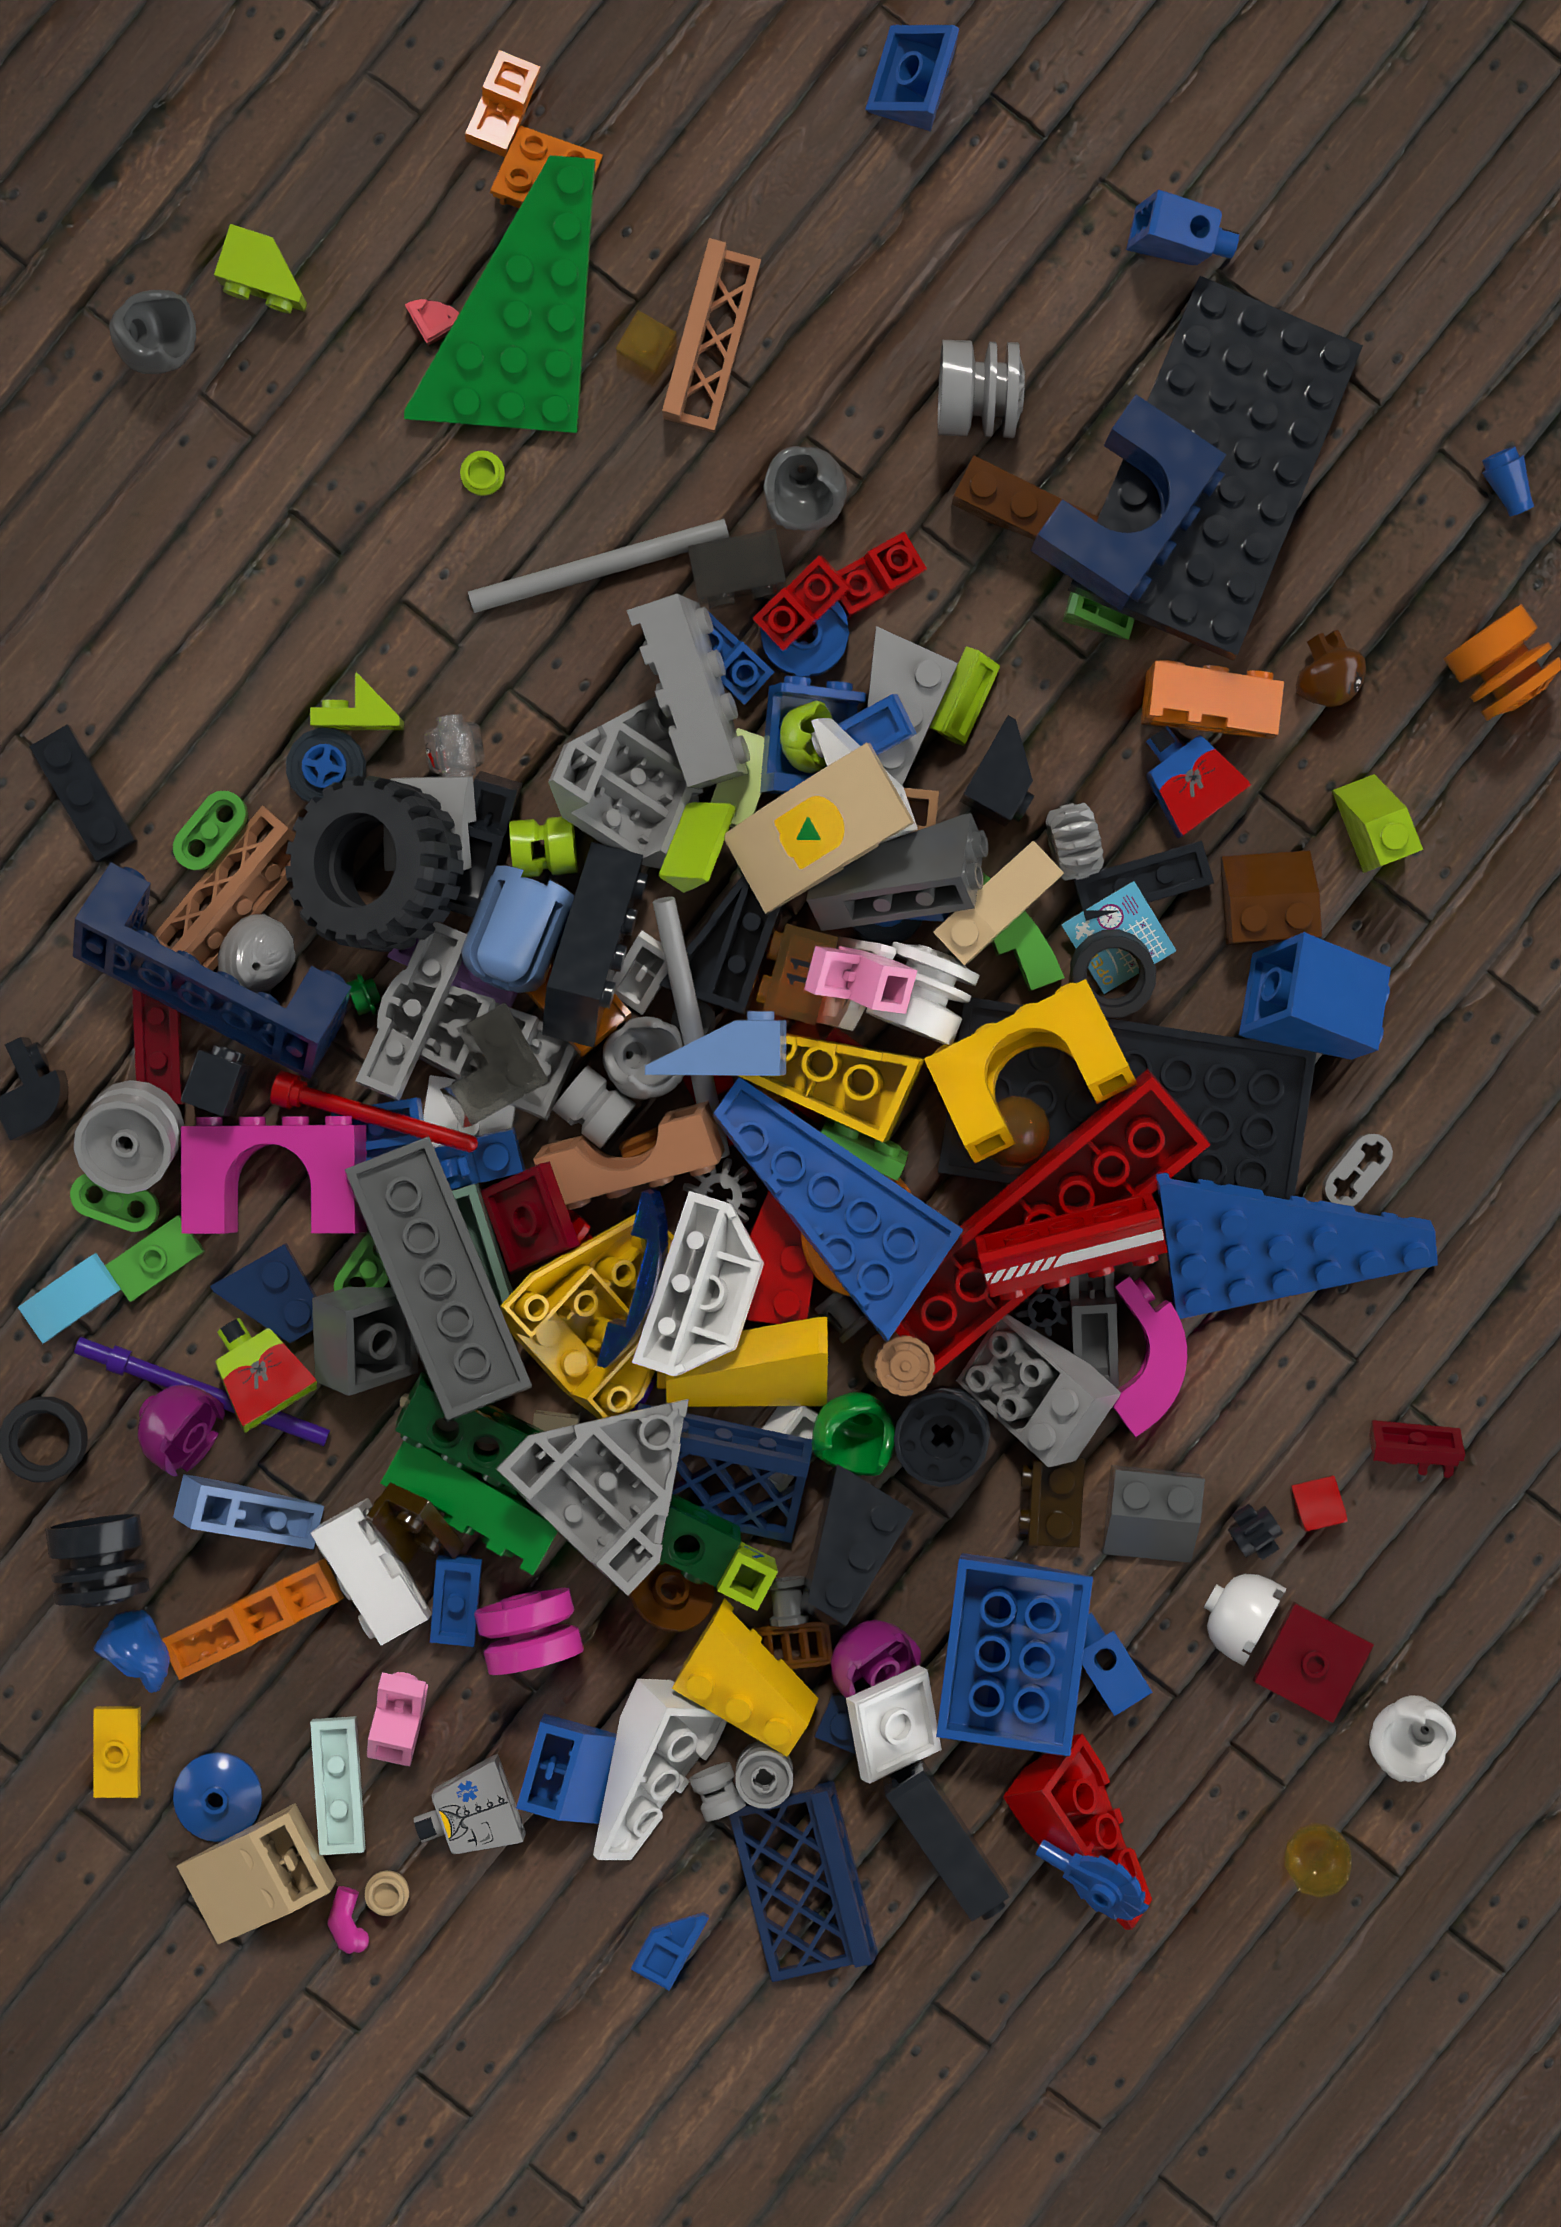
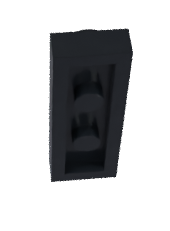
[29,724,137,863]
[1072,841,1214,921]

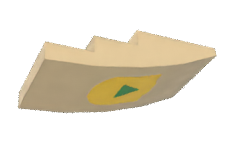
[724,743,915,914]

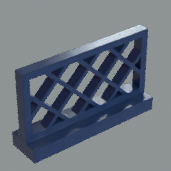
[637,1403,812,1543]
[729,1781,878,1982]

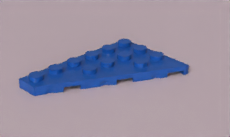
[1156,1173,1438,1319]

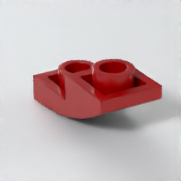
[837,531,927,619]
[752,555,852,651]

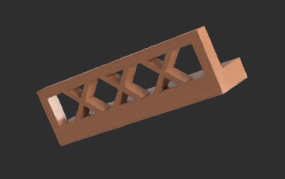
[662,238,761,433]
[153,805,296,971]

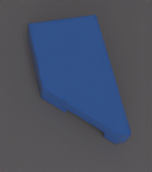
[631,1912,709,1991]

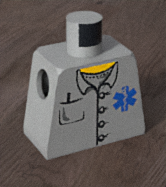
[414,1754,526,1854]

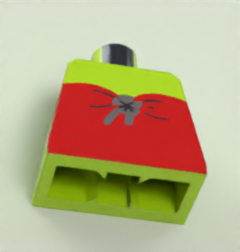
[215,1318,317,1433]

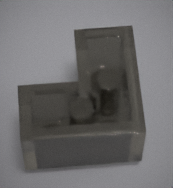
[440,1003,549,1128]

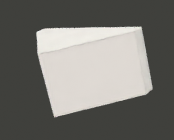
[612,931,668,1015]

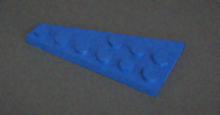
[713,1077,964,1343]

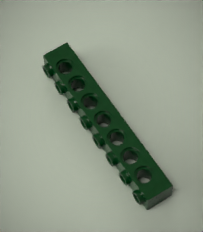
[395,1371,741,1587]

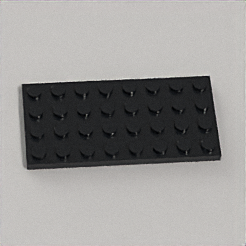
[1068,276,1363,661]
[938,997,1317,1206]

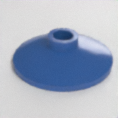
[173,1752,262,1842]

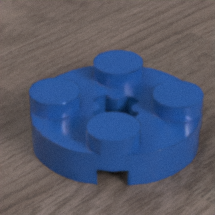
[760,602,849,678]

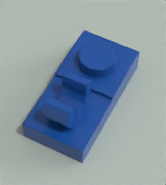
[434,1127,525,1189]
[430,1554,482,1647]

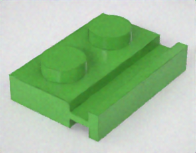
[821,1117,908,1181]

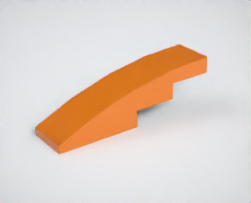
[162,1558,345,1680]

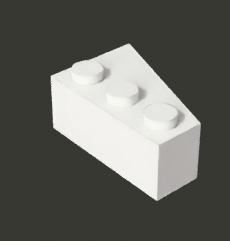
[311,1498,432,1645]

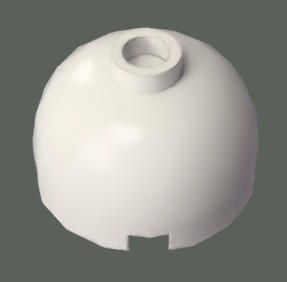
[1204,1574,1287,1666]

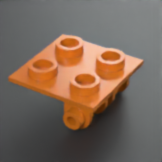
[490,125,603,208]

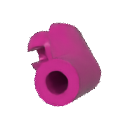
[328,1886,369,1954]

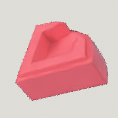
[405,299,459,346]

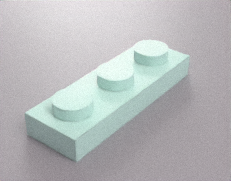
[310,1716,366,1855]

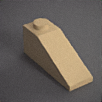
[933,840,1064,965]

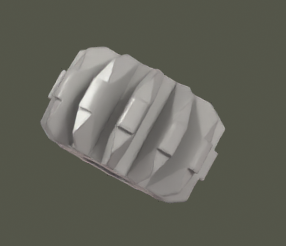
[1045,803,1104,880]
[683,1158,757,1223]

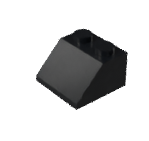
[959,715,1035,827]

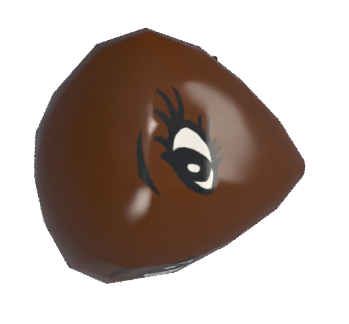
[1296,630,1366,707]

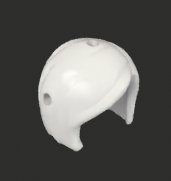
[1369,1695,1456,1783]

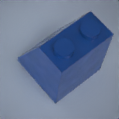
[1239,932,1391,1060]

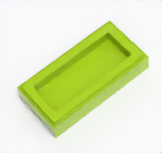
[929,646,1000,746]

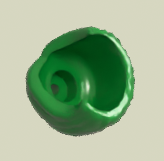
[811,1392,896,1476]

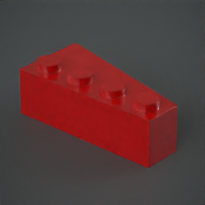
[746,1191,814,1324]

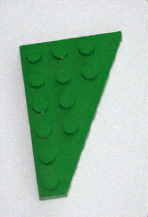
[404,155,596,433]

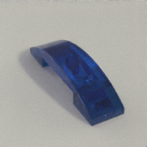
[597,1189,668,1368]

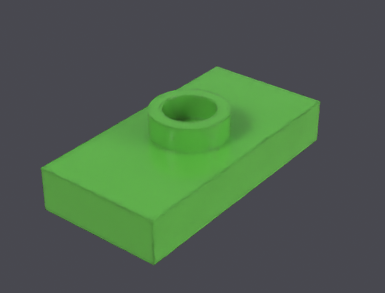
[105,1215,205,1302]

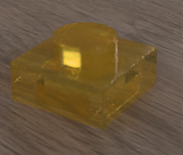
[616,310,677,374]

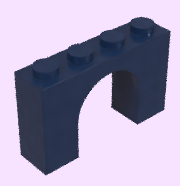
[1031,395,1226,611]

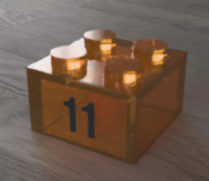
[756,924,838,1027]

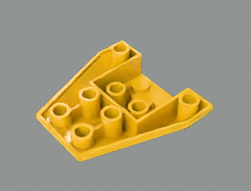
[500,1208,674,1419]

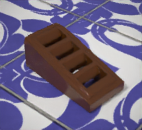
[747,1618,833,1669]

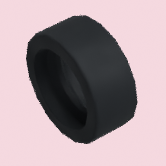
[1070,929,1156,1018]
[0,1397,88,1482]

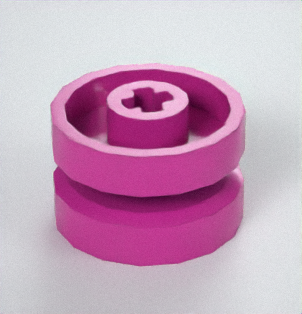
[474,1588,584,1675]

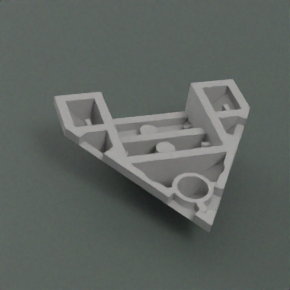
[548,697,703,869]
[496,1399,689,1595]

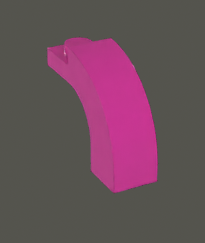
[1113,1274,1187,1437]

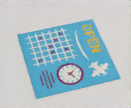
[1061,881,1176,994]

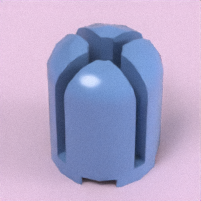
[461,866,575,993]

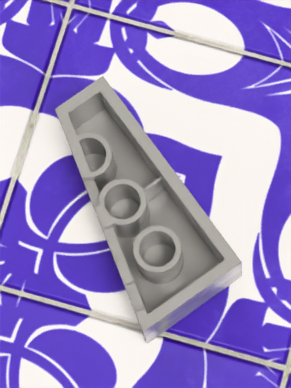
[627,594,750,790]

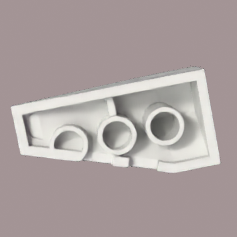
[593,1678,727,1860]

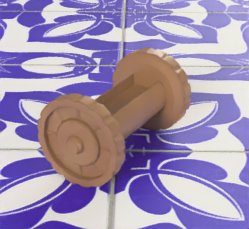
[861,1332,935,1396]

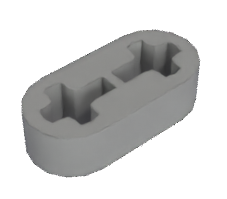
[1322,1134,1393,1206]

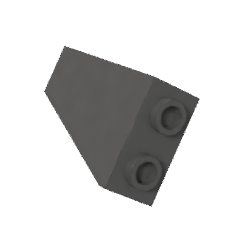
[807,813,988,931]

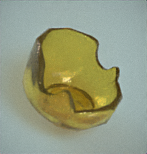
[1284,1823,1352,1898]

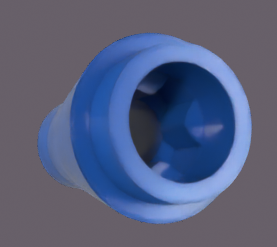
[1482,446,1535,517]

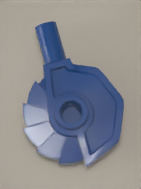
[1036,1840,1149,1920]

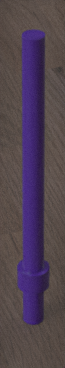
[74,1337,330,1447]

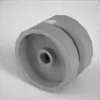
[74,1080,184,1194]

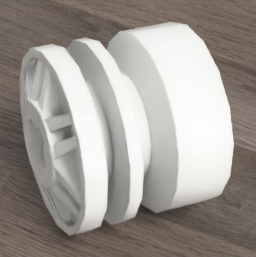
[866,942,980,1045]

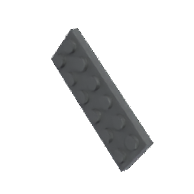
[345,1136,532,1422]

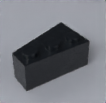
[659,874,786,1016]
[800,1464,913,1631]

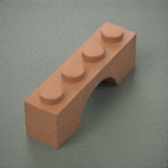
[533,1101,725,1210]

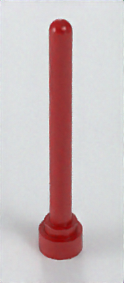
[270,1070,478,1152]

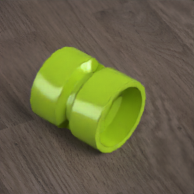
[509,817,578,878]

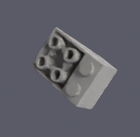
[956,1314,1121,1467]

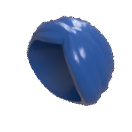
[93,1609,170,1693]

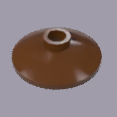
[630,1563,714,1632]

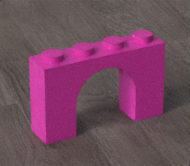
[181,1116,367,1234]

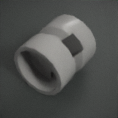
[552,1065,636,1149]
[736,1741,793,1809]

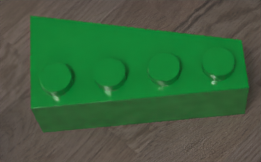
[380,1441,558,1575]

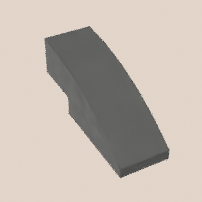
[1067,1272,1119,1387]

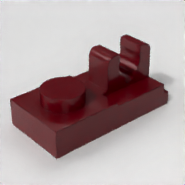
[1369,1420,1465,1478]

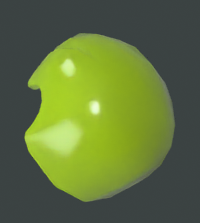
[780,701,832,774]

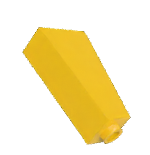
[657,1317,828,1407]

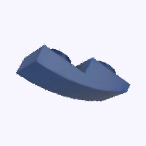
[708,611,774,705]

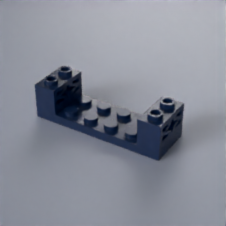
[72,862,352,1079]

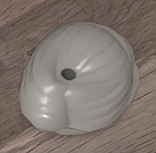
[218,914,296,992]

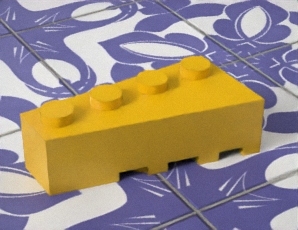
[737,1033,925,1142]

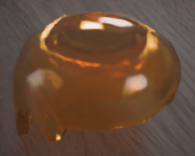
[989,1096,1051,1168]

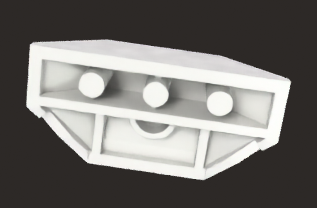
[632,1191,764,1377]

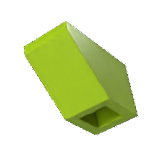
[214,224,307,314]

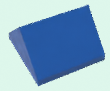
[865,25,959,131]

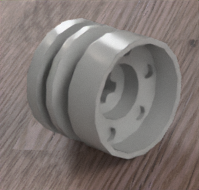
[938,340,1025,438]

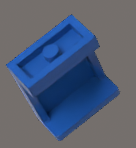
[760,676,866,795]

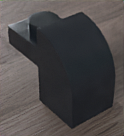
[0,1037,69,1141]

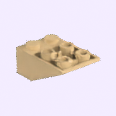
[177,1803,336,1944]

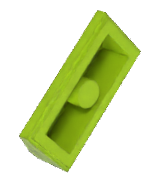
[659,802,736,893]

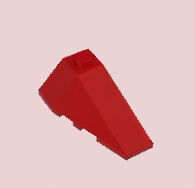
[1003,1733,1152,1930]

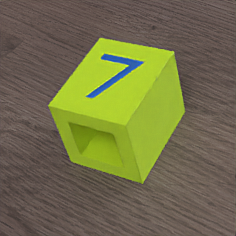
[717,1542,778,1611]

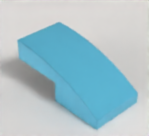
[18,1253,121,1343]

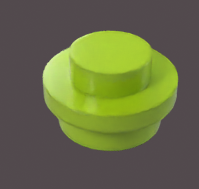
[460,451,505,496]

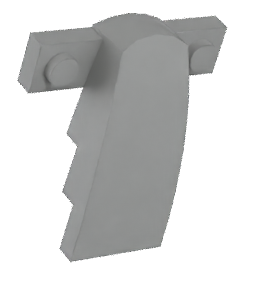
[355,921,578,1121]

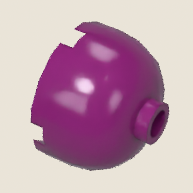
[138,1385,225,1476]
[830,1620,921,1698]

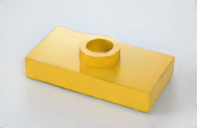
[93,1706,141,1798]

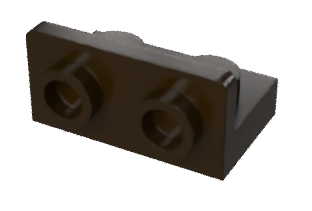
[1018,1455,1085,1548]
[366,1482,464,1564]

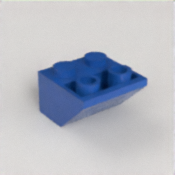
[516,1713,617,1824]

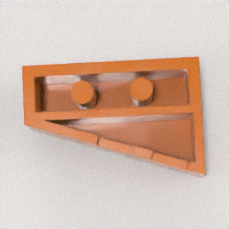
[1141,660,1284,739]

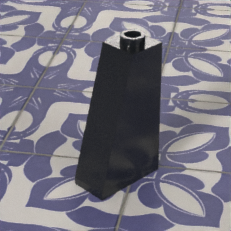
[883,1759,1009,1922]

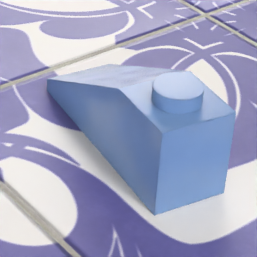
[645,1011,786,1076]
[173,1474,324,1549]

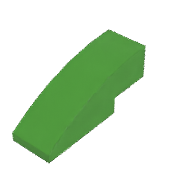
[978,873,1065,992]

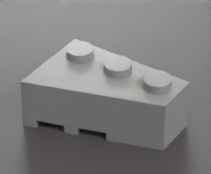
[867,626,958,786]

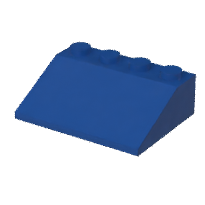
[936,1553,1093,1756]

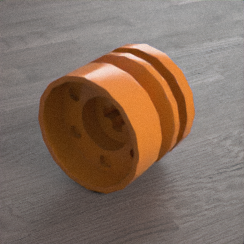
[1444,604,1561,721]

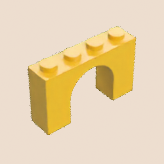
[924,979,1138,1163]

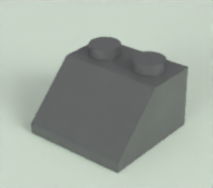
[312,1287,418,1396]
[1102,1465,1205,1563]

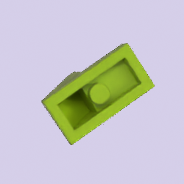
[310,672,404,730]

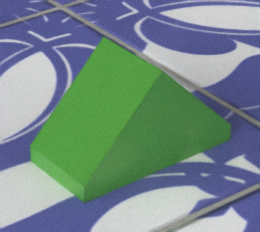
[1062,592,1135,640]

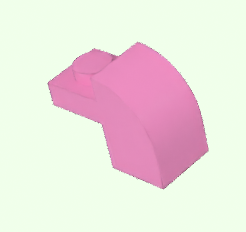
[804,946,918,1014]
[367,1672,428,1767]

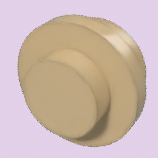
[365,1870,410,1916]

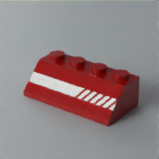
[975,1192,1168,1300]

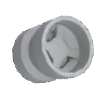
[689,1762,746,1821]

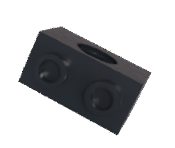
[180,1045,254,1116]

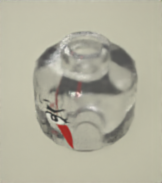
[423,713,485,777]

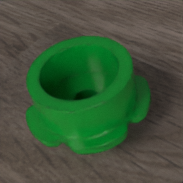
[346,973,381,1016]

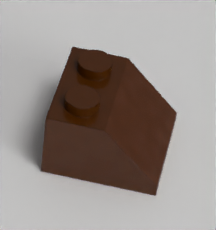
[1221,850,1322,945]

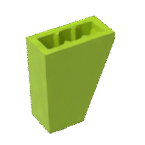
[1332,774,1423,873]

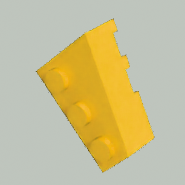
[672,1598,819,1757]

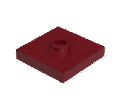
[481,1161,580,1275]
[1253,1602,1374,1723]

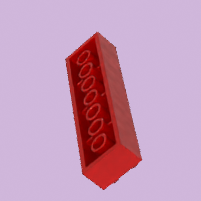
[895,1069,1210,1375]

